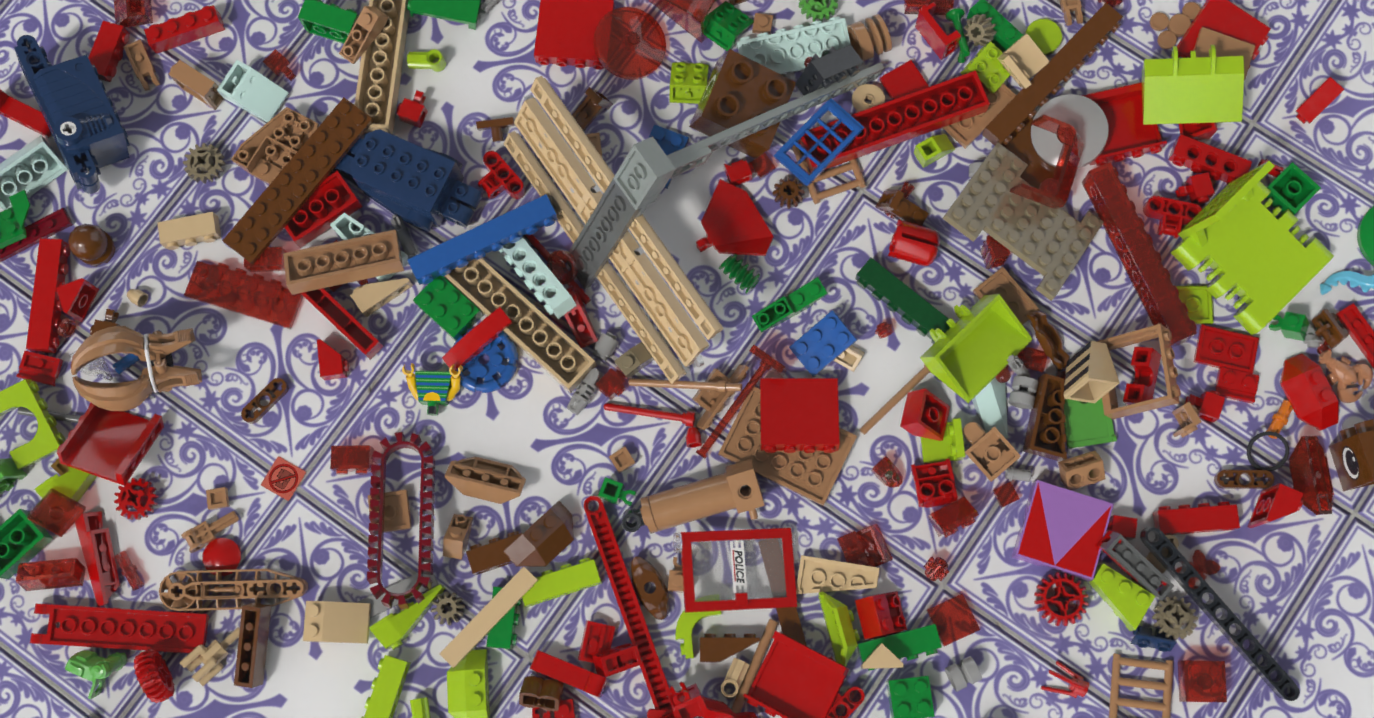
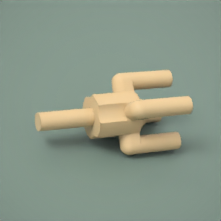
[179,627,240,686]

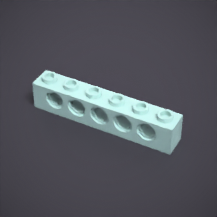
[498,237,576,319]

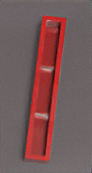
[26,239,71,353]
[301,288,384,360]

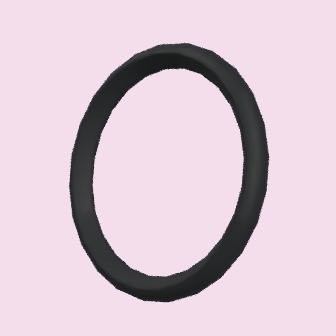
[1247,431,1289,471]

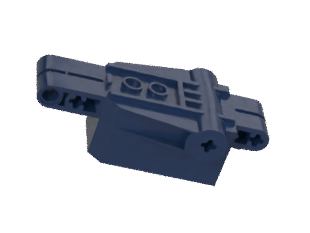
[333,129,483,232]

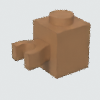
[668,557,684,593]

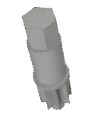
[390,214,417,258]
[1007,354,1031,377]

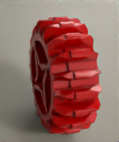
[1034,572,1089,626]
[134,649,175,703]

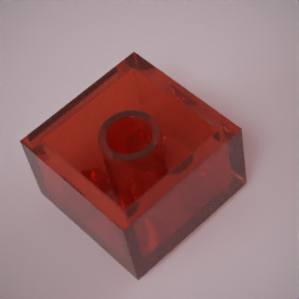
[1178,660,1227,703]

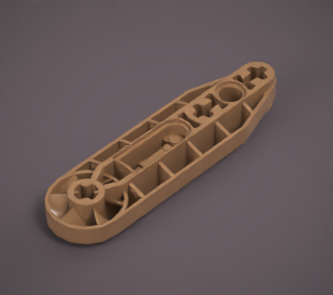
[159,568,308,611]

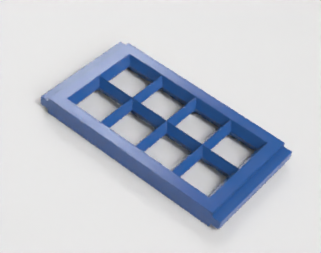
[774,98,864,186]

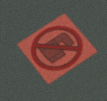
[261,456,306,501]

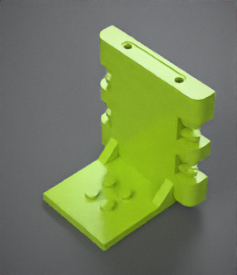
[1170,161,1334,335]

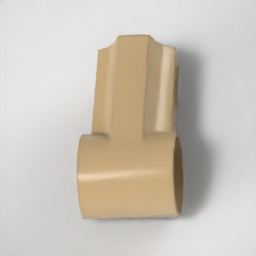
[721,658,750,699]

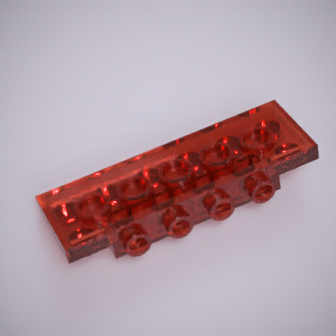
[184,261,303,330]

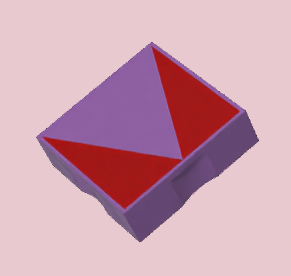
[1012,480,1114,582]

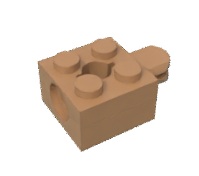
[963,422,1021,482]

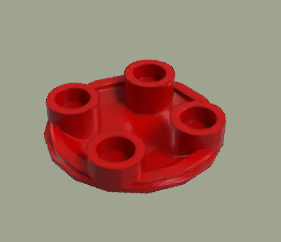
[203,538,241,576]

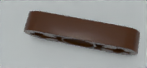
[241,378,289,424]
[1214,470,1274,489]

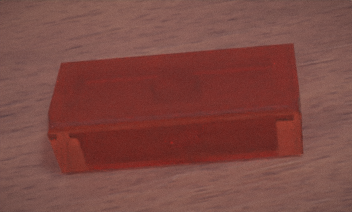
[855,524,893,567]

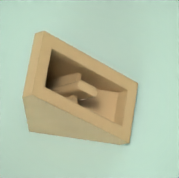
[861,643,903,669]

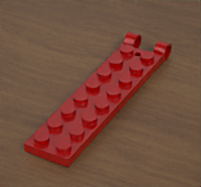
[30,604,209,653]

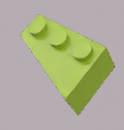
[1088,563,1156,631]

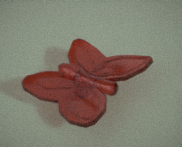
[1176,550,1221,588]

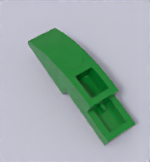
[752,277,828,333]

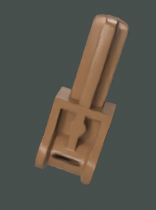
[181,511,239,553]

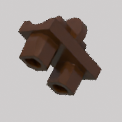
[1311,309,1349,349]

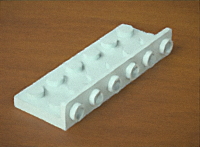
[736,17,851,75]

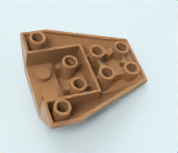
[231,107,319,185]

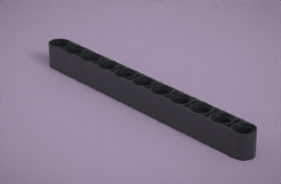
[1140,527,1300,701]

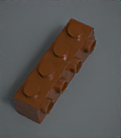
[234,603,272,688]

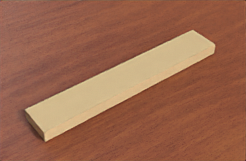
[440,566,539,668]

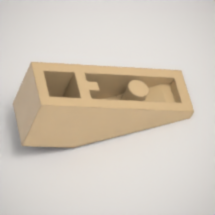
[350,278,413,317]

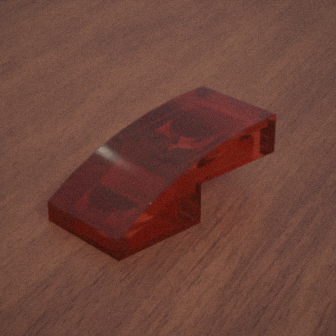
[837,531,870,566]

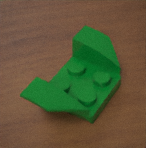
[0,190,30,249]

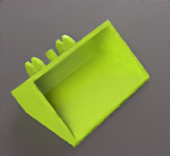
[1142,45,1244,125]
[920,294,1032,403]

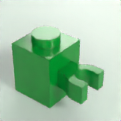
[1269,311,1310,341]
[598,477,636,506]

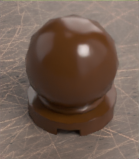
[68,224,115,267]

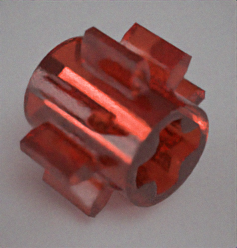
[923,557,949,581]

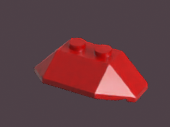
[1280,353,1338,431]

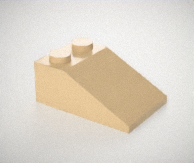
[303,601,371,644]

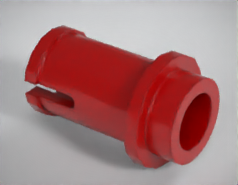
[1257,159,1284,178]

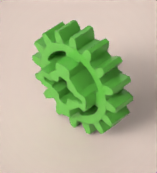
[798,0,838,22]

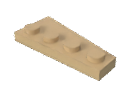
[796,555,880,594]

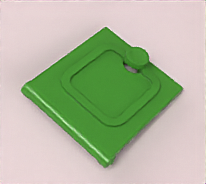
[1064,398,1117,449]

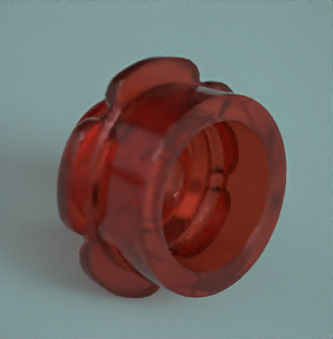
[875,322,893,338]

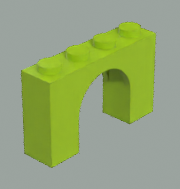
[0,379,65,469]

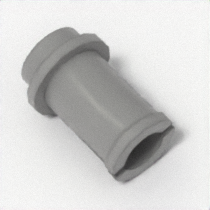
[1005,466,1031,482]

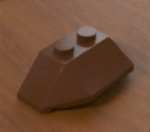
[503,501,574,567]

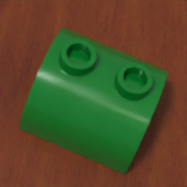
[1266,162,1321,215]

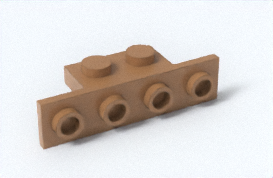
[692,364,749,430]

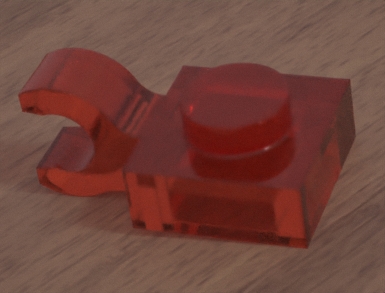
[263,49,296,81]

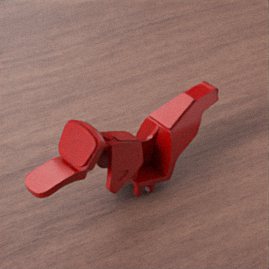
[647,682,758,718]

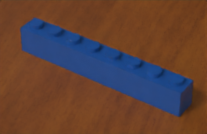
[407,194,558,285]

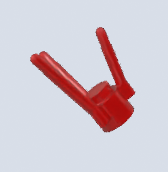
[1041,661,1089,698]

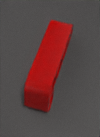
[0,89,51,138]
[529,650,608,698]

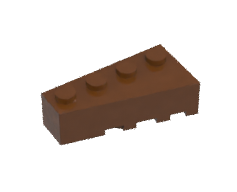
[1022,374,1067,461]

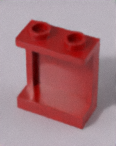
[915,2,961,60]

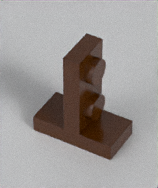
[572,87,613,131]
[875,190,929,226]

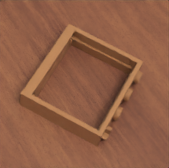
[1096,324,1181,420]

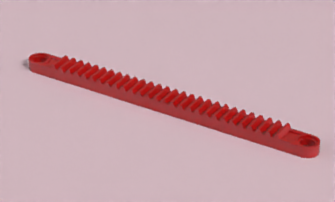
[584,496,672,710]

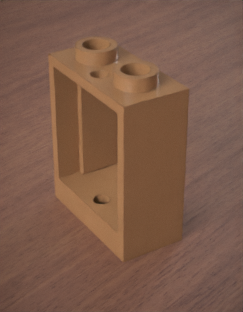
[168,60,224,110]

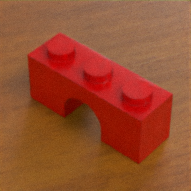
[1123,347,1161,405]

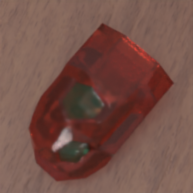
[871,456,903,488]

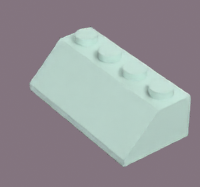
[0,135,68,210]

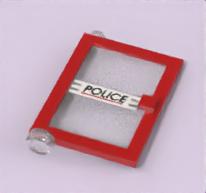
[673,528,797,613]

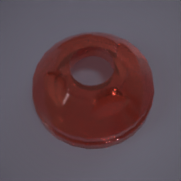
[547,250,578,285]

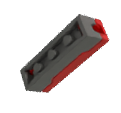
[1097,530,1174,601]

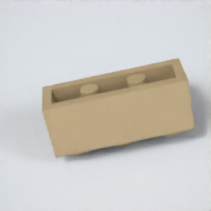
[157,212,221,250]

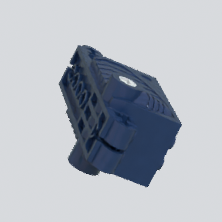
[14,35,130,194]

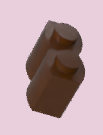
[519,676,564,711]

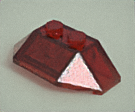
[1289,436,1334,515]

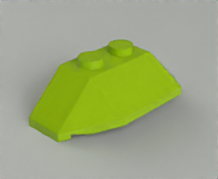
[818,591,860,666]
[447,649,490,718]

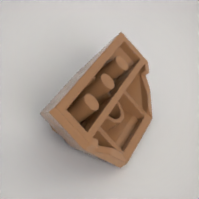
[445,457,526,504]

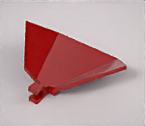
[696,179,774,256]

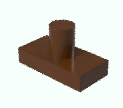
[476,117,516,142]

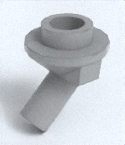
[1303,324,1324,348]

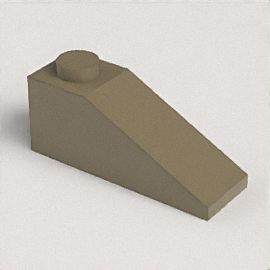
[614,331,671,380]

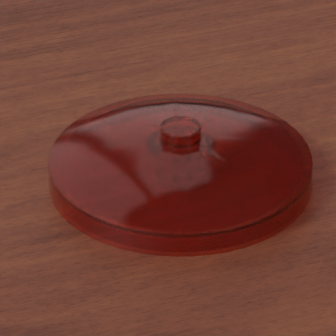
[593,7,666,80]

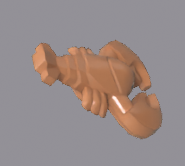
[1318,350,1373,403]

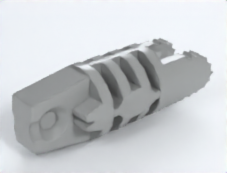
[567,368,603,415]

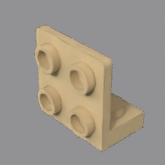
[997,34,1049,89]

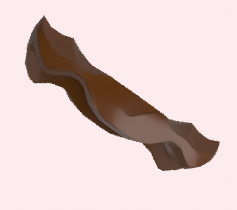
[1025,312,1070,372]
[631,556,670,620]

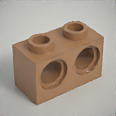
[1058,450,1105,490]

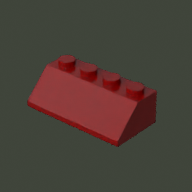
[284,171,363,248]

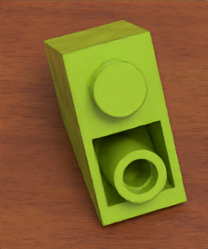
[913,134,955,168]

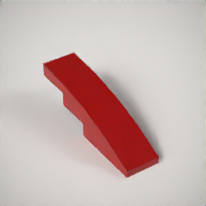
[442,307,512,371]

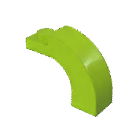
[675,594,721,659]

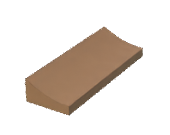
[283,229,404,295]

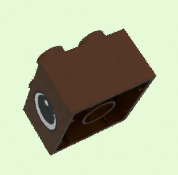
[689,49,796,159]
[1329,419,1374,492]

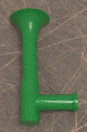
[946,8,970,63]

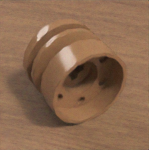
[847,14,892,61]

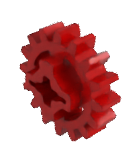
[114,478,159,520]

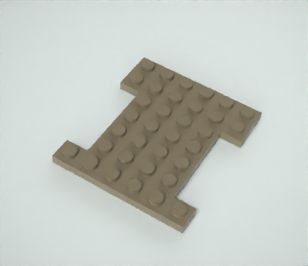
[942,142,1103,301]

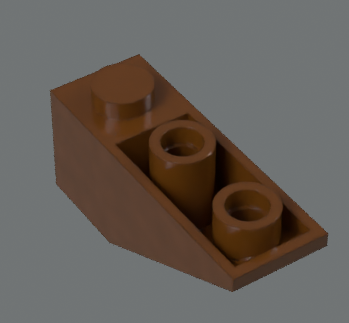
[700,634,760,662]

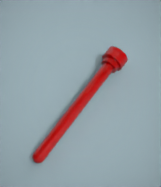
[603,403,696,427]

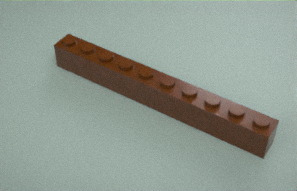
[982,3,1123,146]

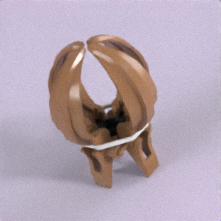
[71,326,202,411]

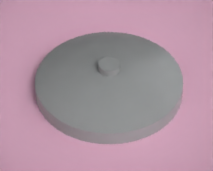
[1031,94,1108,170]

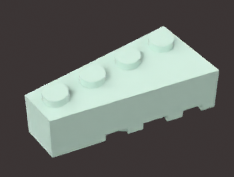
[330,213,410,282]

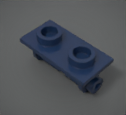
[1131,625,1177,652]

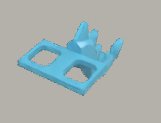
[1320,271,1374,295]

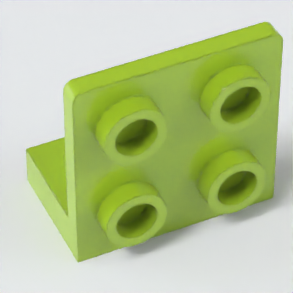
[960,42,1010,93]
[669,62,709,104]
[920,418,965,463]

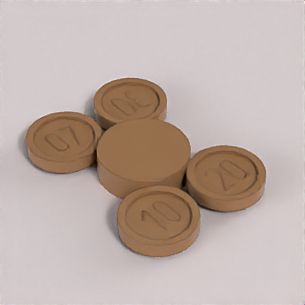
[1149,2,1201,49]

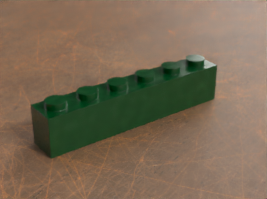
[855,258,950,344]

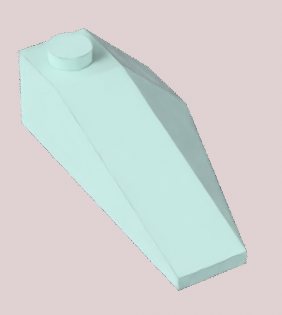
[972,371,1008,439]

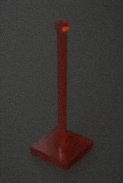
[696,345,787,459]

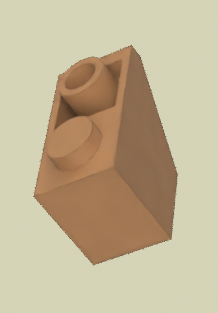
[443,514,473,560]

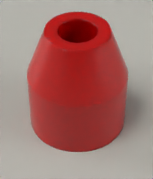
[686,427,702,448]

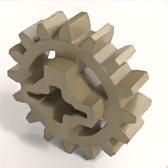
[183,143,226,184]
[1152,596,1198,640]

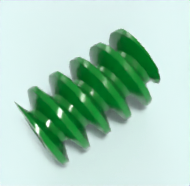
[719,254,760,294]

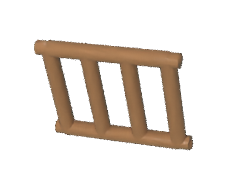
[792,145,866,204]
[1109,653,1173,718]

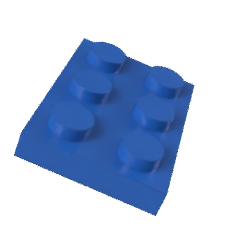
[649,124,689,189]
[789,310,858,377]

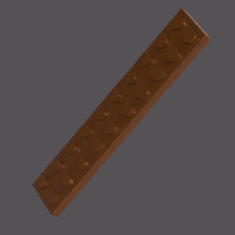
[222,97,374,265]

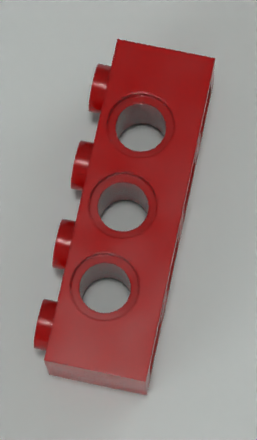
[1168,134,1252,185]

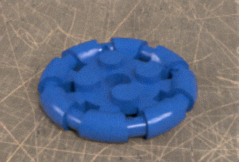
[453,328,518,393]

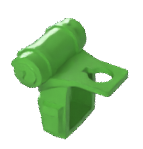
[65,650,127,699]

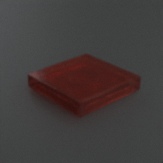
[27,488,86,537]
[926,593,980,647]

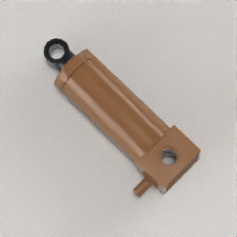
[622,459,765,534]

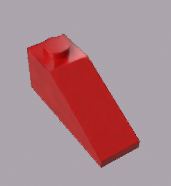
[564,285,598,349]

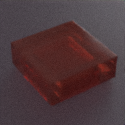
[751,153,776,179]
[992,482,1020,508]

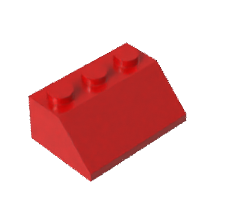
[1247,483,1303,528]

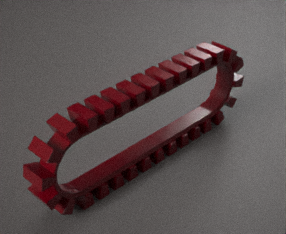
[367,432,435,610]

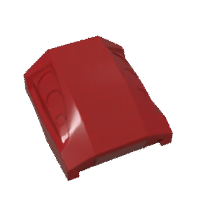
[911,458,958,508]

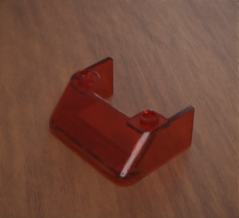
[1010,115,1084,209]

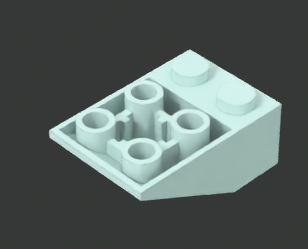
[217,60,289,122]

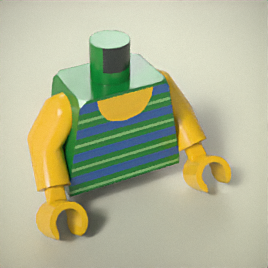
[402,363,463,416]

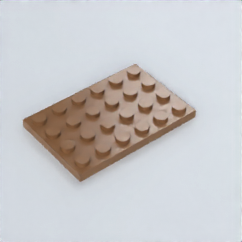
[718,385,857,506]

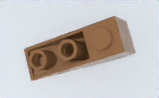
[339,6,389,64]

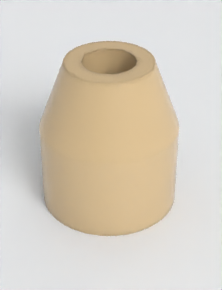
[127,289,148,307]

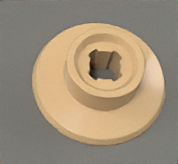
[852,84,885,112]

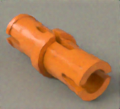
[1266,400,1293,439]

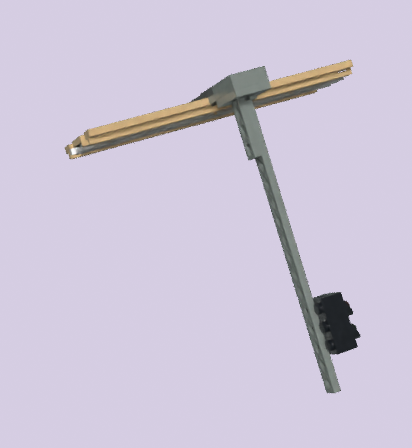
[504,45,885,384]

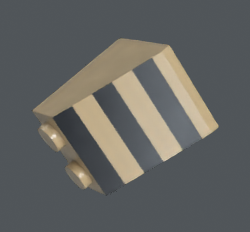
[1064,341,1120,403]

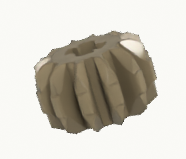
[964,14,996,46]
[431,592,465,626]

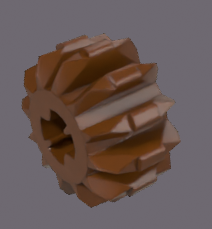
[773,176,805,209]

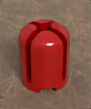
[888,219,941,266]

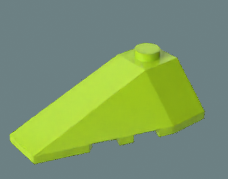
[34,467,97,512]
[369,584,446,650]

